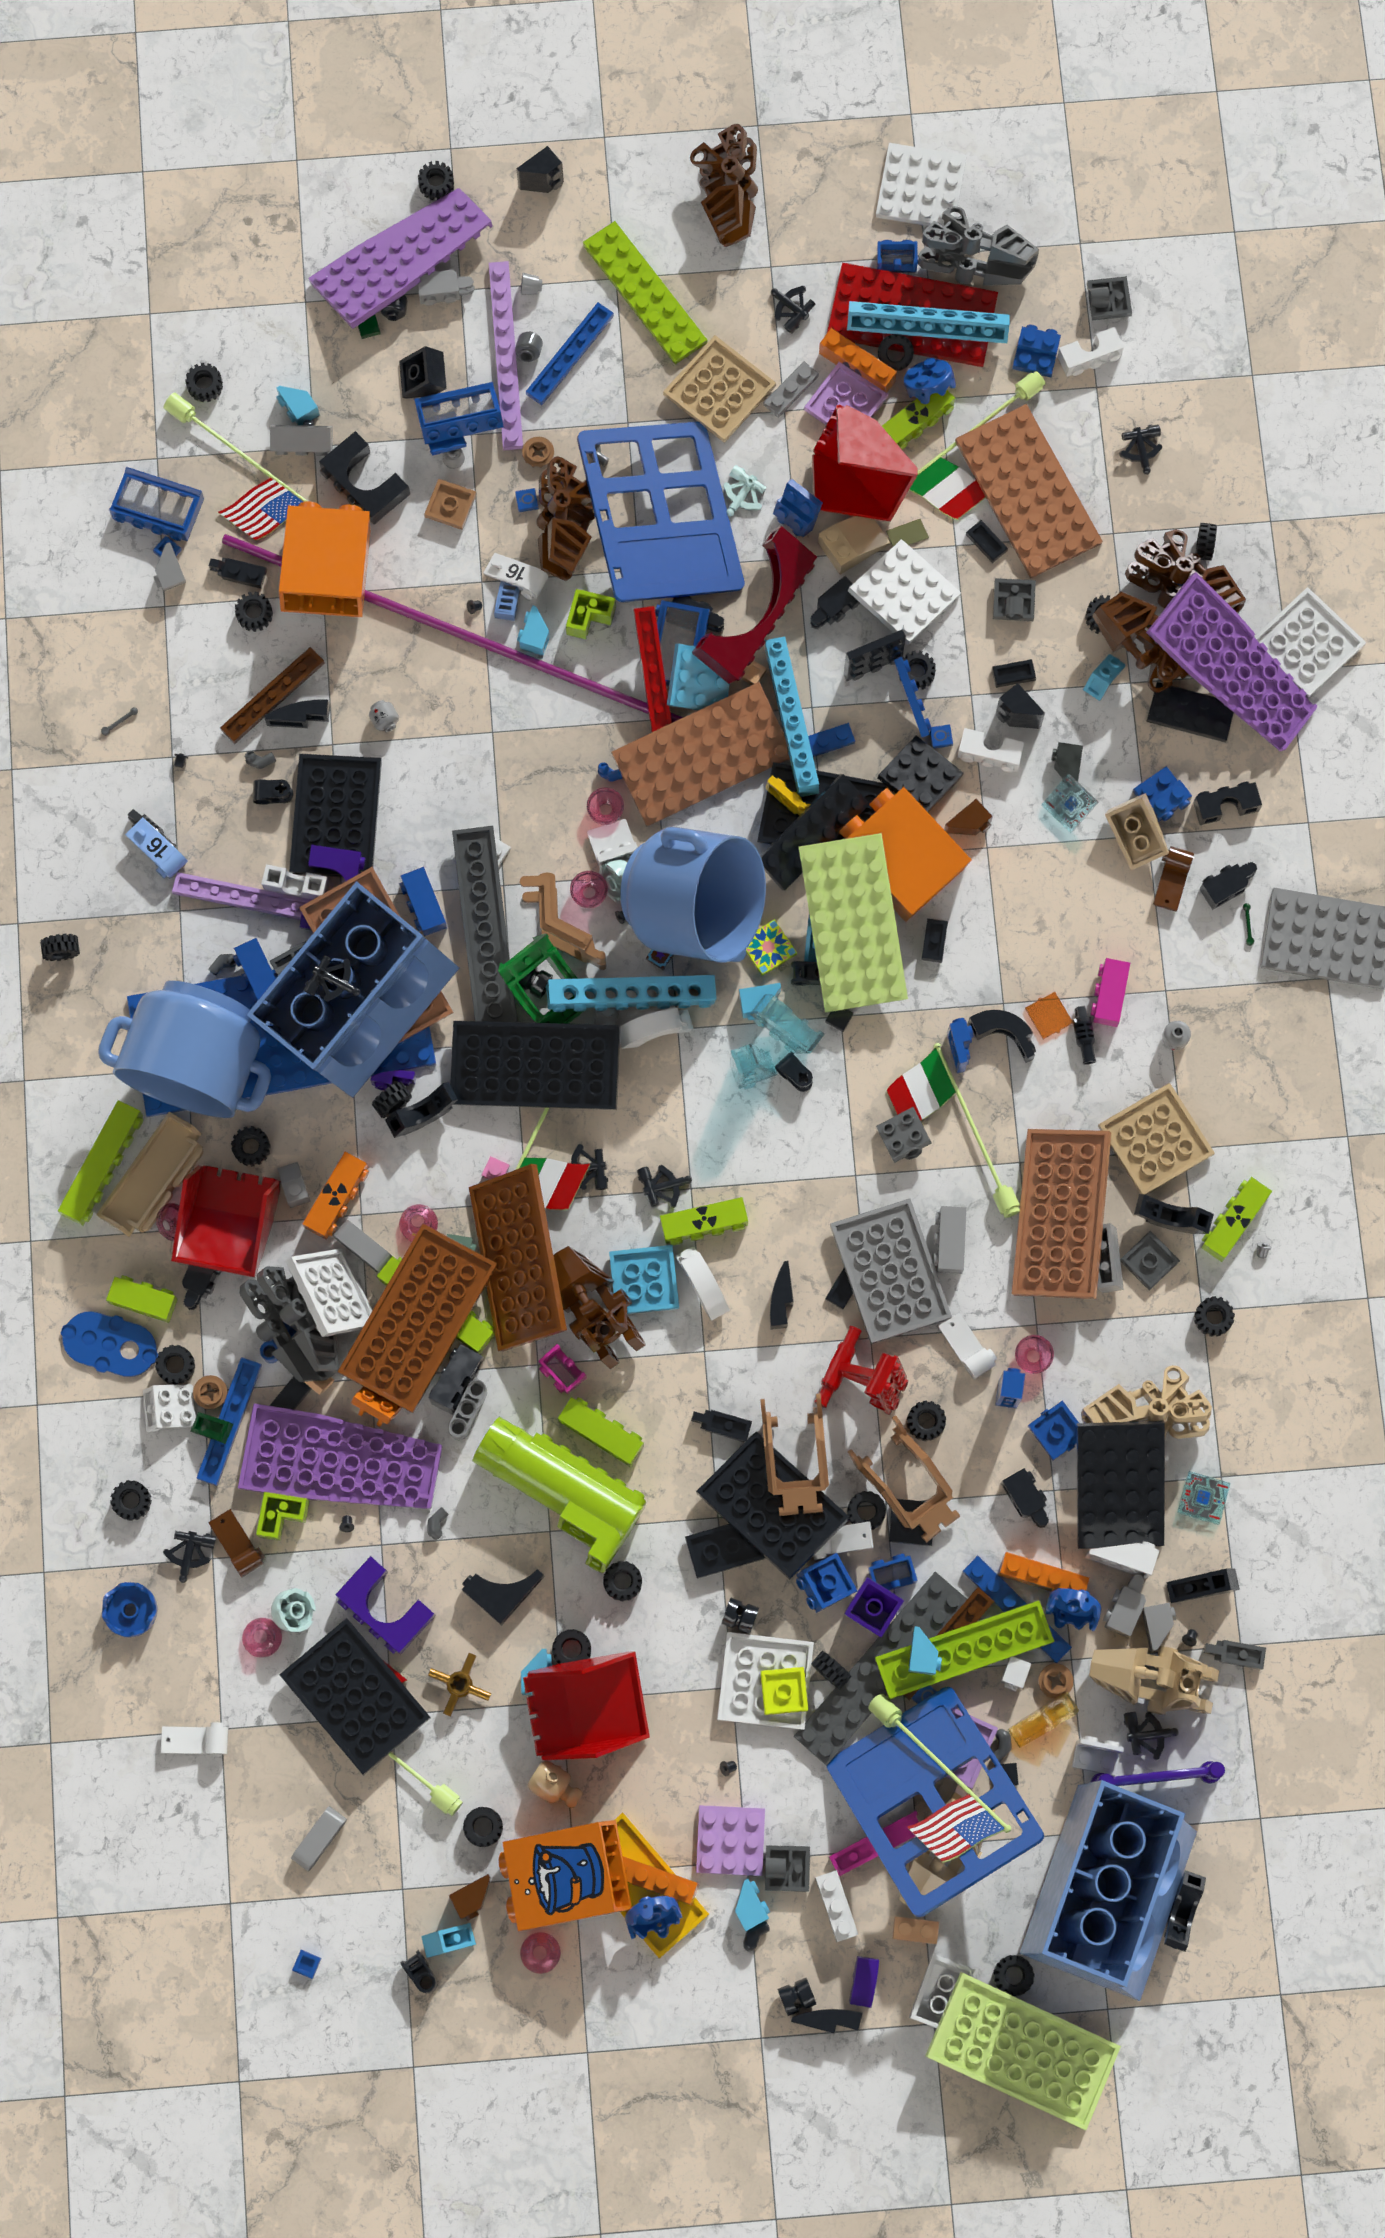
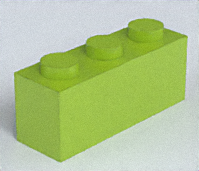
[106,1275,178,1323]

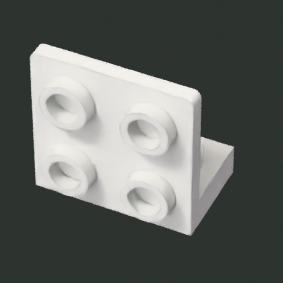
[587,819,638,869]
[143,1384,196,1432]
[1072,1736,1124,1776]

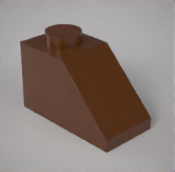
[944,799,993,835]
[449,1874,491,1921]

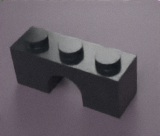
[1193,781,1262,825]

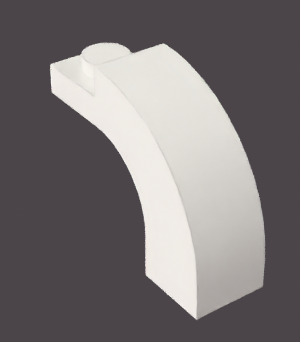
[620,1008,694,1049]
[675,1246,730,1321]

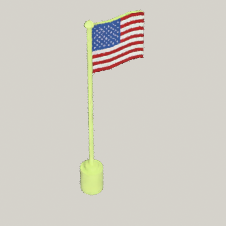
[163,393,307,541]
[868,1694,1011,1863]

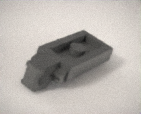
[1203,1640,1266,1670]

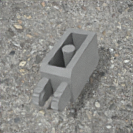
[418,270,475,305]
[1103,1575,1146,1638]

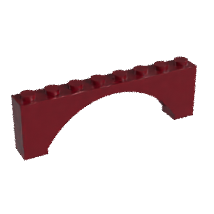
[692,526,817,684]

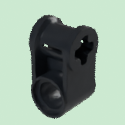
[253,779,294,805]
[791,961,821,986]
[775,1052,813,1092]
[400,1949,438,1994]

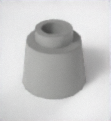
[521,273,542,295]
[442,448,465,469]

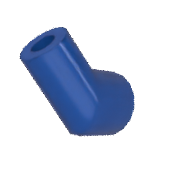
[598,762,623,782]

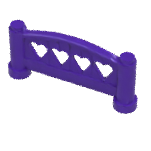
[1090,1761,1225,1786]

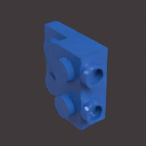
[1012,325,1061,378]
[773,479,823,537]
[1133,766,1192,822]
[947,1018,973,1073]
[796,1553,857,1613]

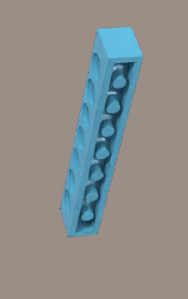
[847,301,1010,343]
[765,637,819,797]
[546,975,716,1012]

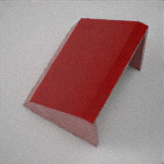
[812,405,918,522]
[171,1165,281,1278]
[523,1651,650,1760]

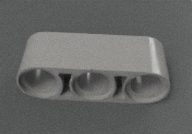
[333,1220,392,1273]
[448,1380,487,1440]
[291,1806,347,1872]

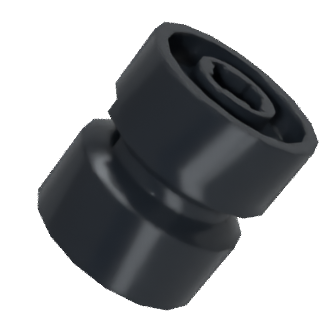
[518,967,553,999]
[721,1597,759,1634]
[777,1978,817,2016]

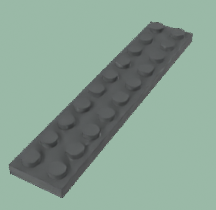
[452,825,518,1022]
[793,1571,967,1766]

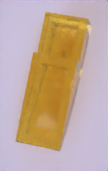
[1008,1692,1079,1748]

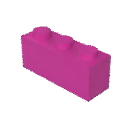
[1090,958,1131,1027]

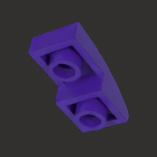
[370,1070,417,1091]
[849,1956,879,2008]

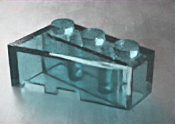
[750,994,825,1054]
[730,1044,778,1090]

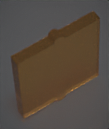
[1025,992,1073,1039]

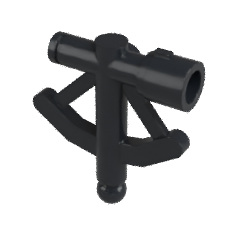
[771,286,816,334]
[1119,424,1162,475]
[303,955,361,1002]
[571,1144,609,1190]
[637,1165,692,1208]
[163,1530,216,1583]
[1123,1712,1179,1760]

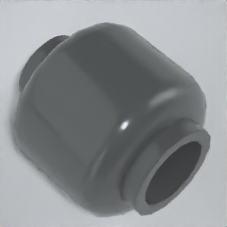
[515,331,543,362]

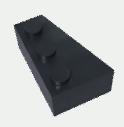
[428,1344,484,1415]

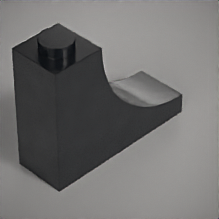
[462,1569,545,1626]

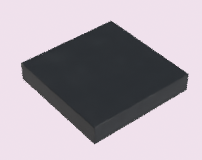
[889,1499,933,1546]

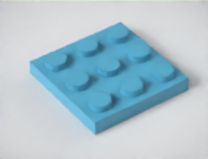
[667,644,730,711]
[609,1245,679,1314]

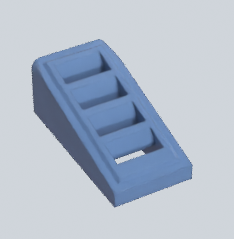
[494,581,520,621]

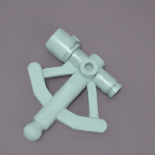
[723,465,767,517]

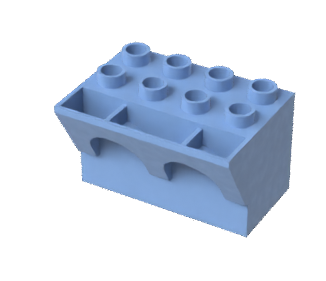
[247,881,460,1098]
[1019,1780,1197,2001]

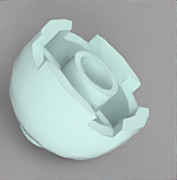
[599,860,627,902]
[271,1588,316,1632]

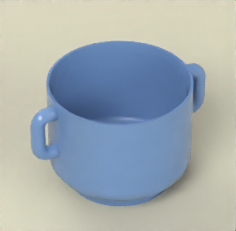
[620,827,766,963]
[98,981,271,1118]

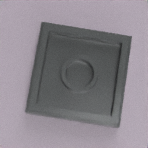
[1120,1231,1180,1291]

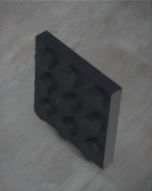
[844,629,906,681]
[877,735,964,813]

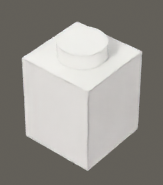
[1001,1657,1031,1692]

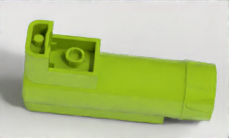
[472,1416,646,1573]

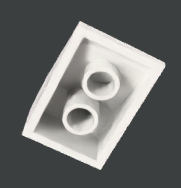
[1085,1541,1159,1579]
[909,1954,975,2028]

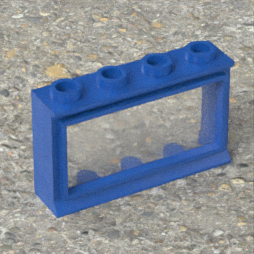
[414,382,504,445]
[109,467,204,542]
[655,600,711,687]

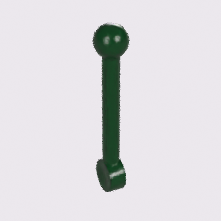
[1243,903,1254,946]

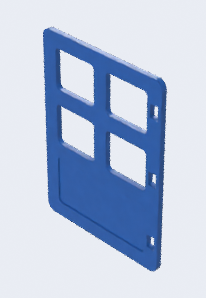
[577,422,745,602]
[827,1687,1044,1917]

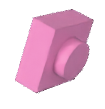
[482,1156,510,1180]

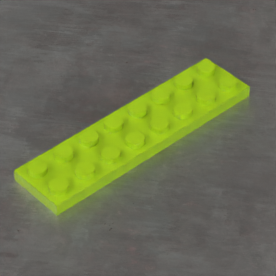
[583,221,708,365]
[875,1601,1054,1700]

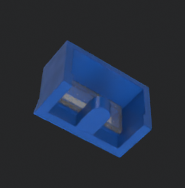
[877,240,918,273]
[868,1554,918,1591]

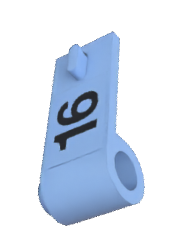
[125,818,188,879]

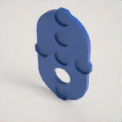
[61,1312,158,1377]

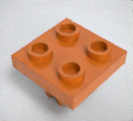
[351,1387,402,1427]

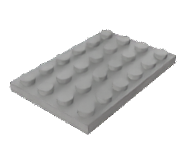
[1261,888,1385,990]
[830,1198,952,1344]

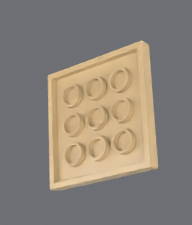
[663,335,776,443]
[1098,1083,1215,1195]

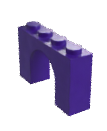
[300,845,365,930]
[335,1556,436,1655]

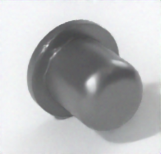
[1257,1243,1272,1259]

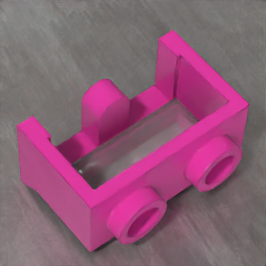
[538,1344,587,1394]

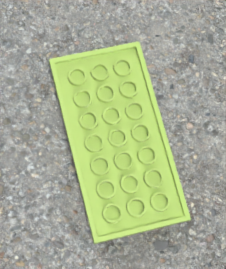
[799,833,908,1013]
[925,1972,1121,2130]

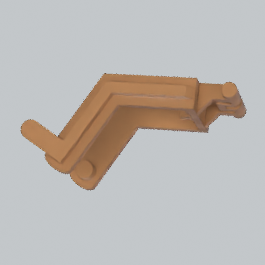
[520,872,607,970]
[760,1393,829,1516]
[848,1415,960,1543]

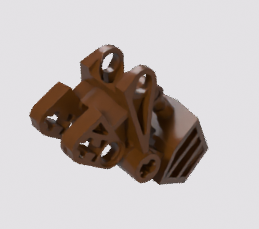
[690,124,758,247]
[536,456,595,581]
[1125,529,1246,614]
[1092,592,1189,693]
[553,1246,646,1369]

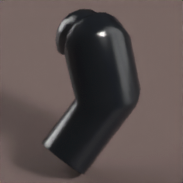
[743,1921,770,1951]

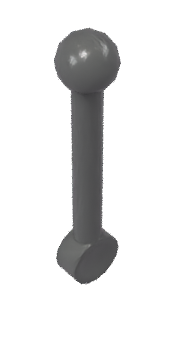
[101,707,138,736]

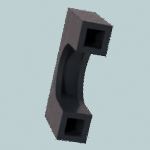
[319,431,410,525]

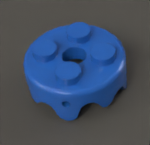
[903,358,956,404]
[102,1582,158,1637]
[1046,1588,1102,1631]
[625,1896,683,1939]

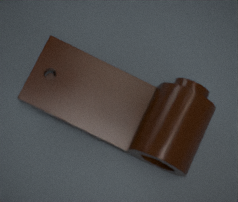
[1153,846,1194,912]
[208,1509,266,1578]

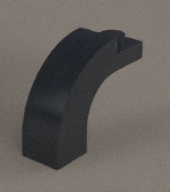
[968,1010,1036,1063]
[385,1082,458,1138]
[1134,1194,1214,1234]
[1164,1870,1206,1952]

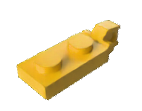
[765,775,811,816]

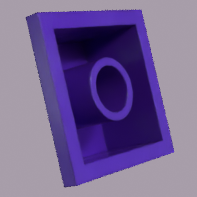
[844,1577,904,1637]

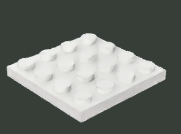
[875,143,967,226]
[848,539,961,646]
[1255,587,1366,698]
[286,1248,372,1337]
[717,1632,814,1730]

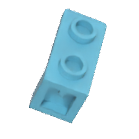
[1083,654,1126,701]

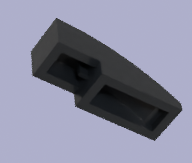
[265,699,330,728]
[770,1261,794,1330]
[791,2009,863,2034]

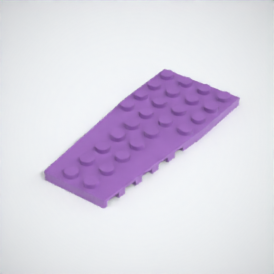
[308,188,493,329]
[1146,572,1317,751]
[238,1404,442,1509]

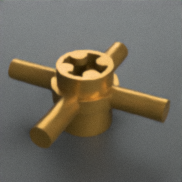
[428,1653,492,1717]

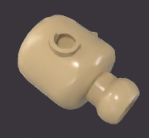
[528,1760,583,1808]

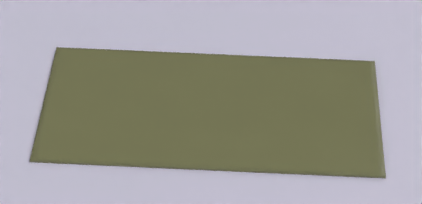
[886,519,929,547]

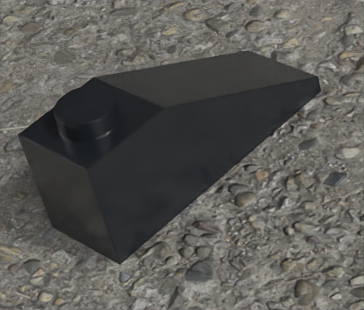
[1166,1568,1240,1603]

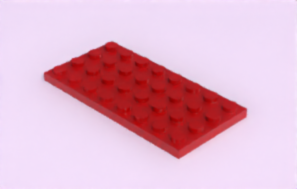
[827,262,998,367]

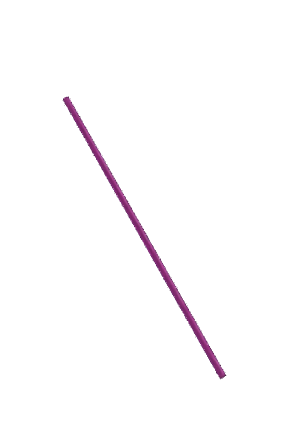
[222,534,684,723]

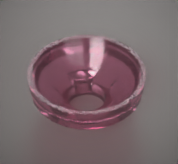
[586,787,624,825]
[570,871,608,908]
[156,1203,179,1241]
[399,1204,438,1241]
[1015,1335,1054,1374]
[242,1618,282,1658]
[520,1932,561,1974]

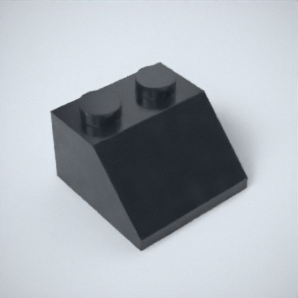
[516,146,564,193]
[399,346,447,399]
[996,683,1045,729]

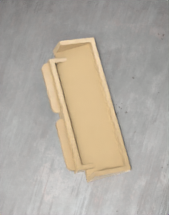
[96,1112,204,1237]

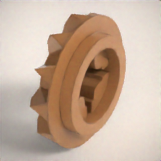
[522,437,554,468]
[193,1375,227,1410]
[1038,1663,1073,1699]

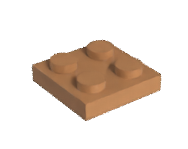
[424,479,477,530]

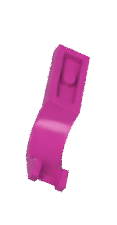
[829,1810,919,1877]

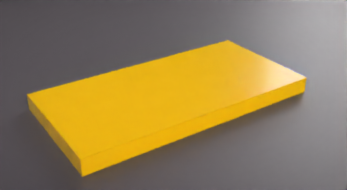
[615,1812,709,1959]

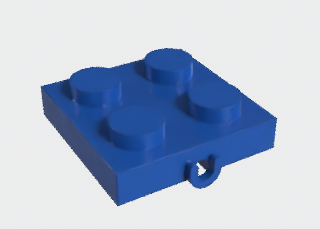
[1028,1400,1079,1461]

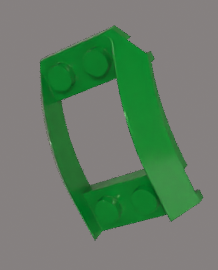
[498,933,588,1024]

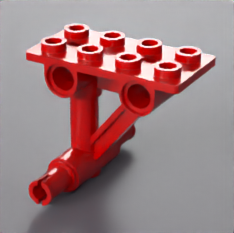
[814,1325,908,1415]

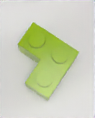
[566,589,616,639]
[256,1492,309,1541]

